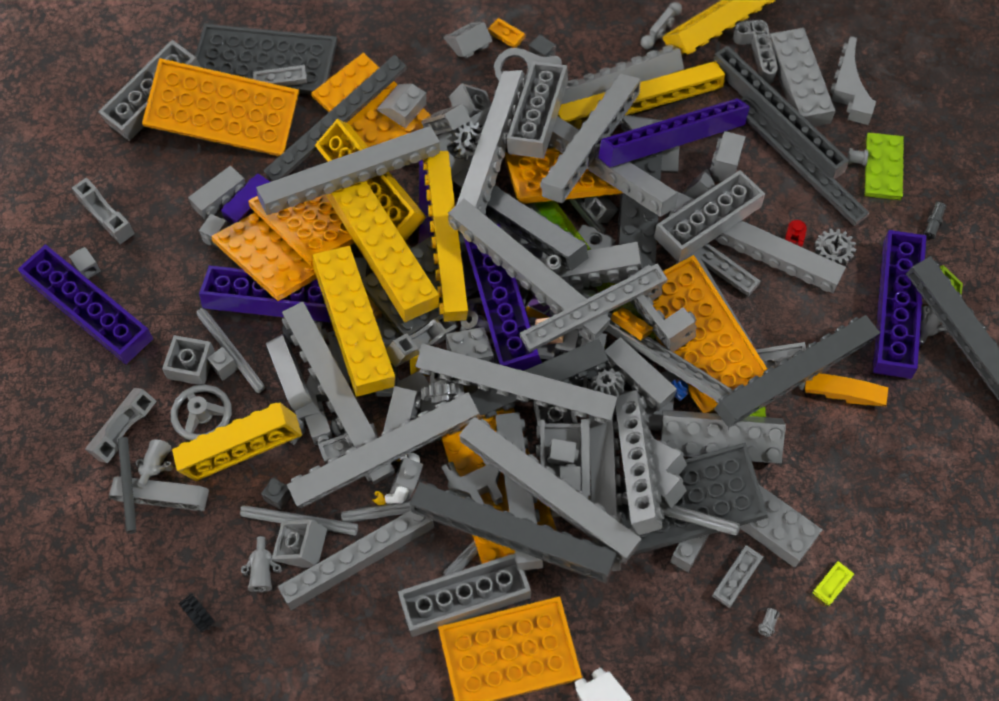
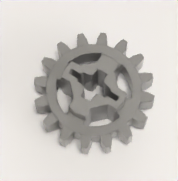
[452,121,484,161]
[814,229,856,265]
[421,380,464,404]

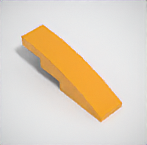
[805,373,889,407]

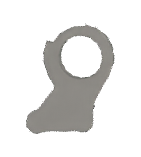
[494,48,561,81]

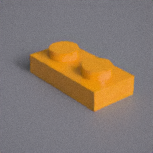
[488,18,525,48]
[610,307,653,341]

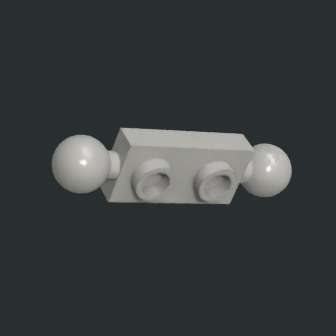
[641,2,682,49]

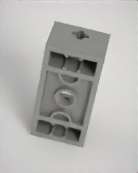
[630,264,697,352]

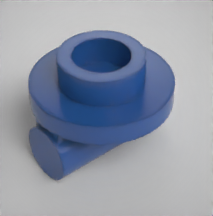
[671,379,689,401]

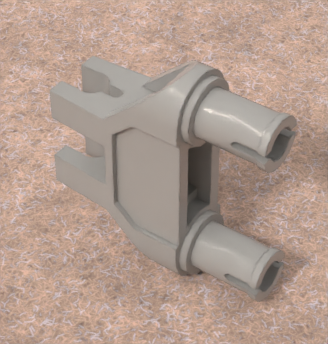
[442,457,503,505]

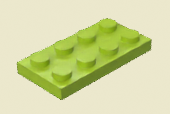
[864,133,904,200]

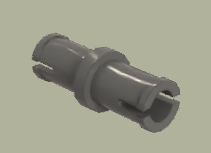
[924,202,946,239]

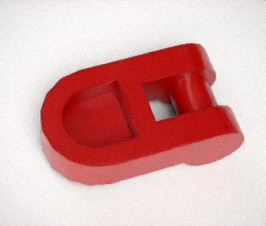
[785,220,807,247]

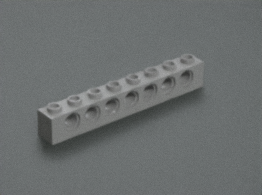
[615,390,664,536]

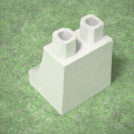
[575,668,632,701]

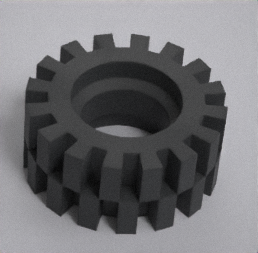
[178,593,215,633]

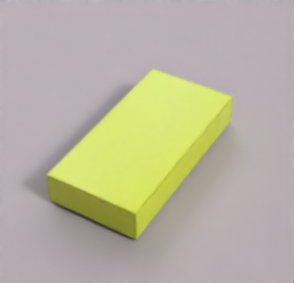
[812,561,855,606]

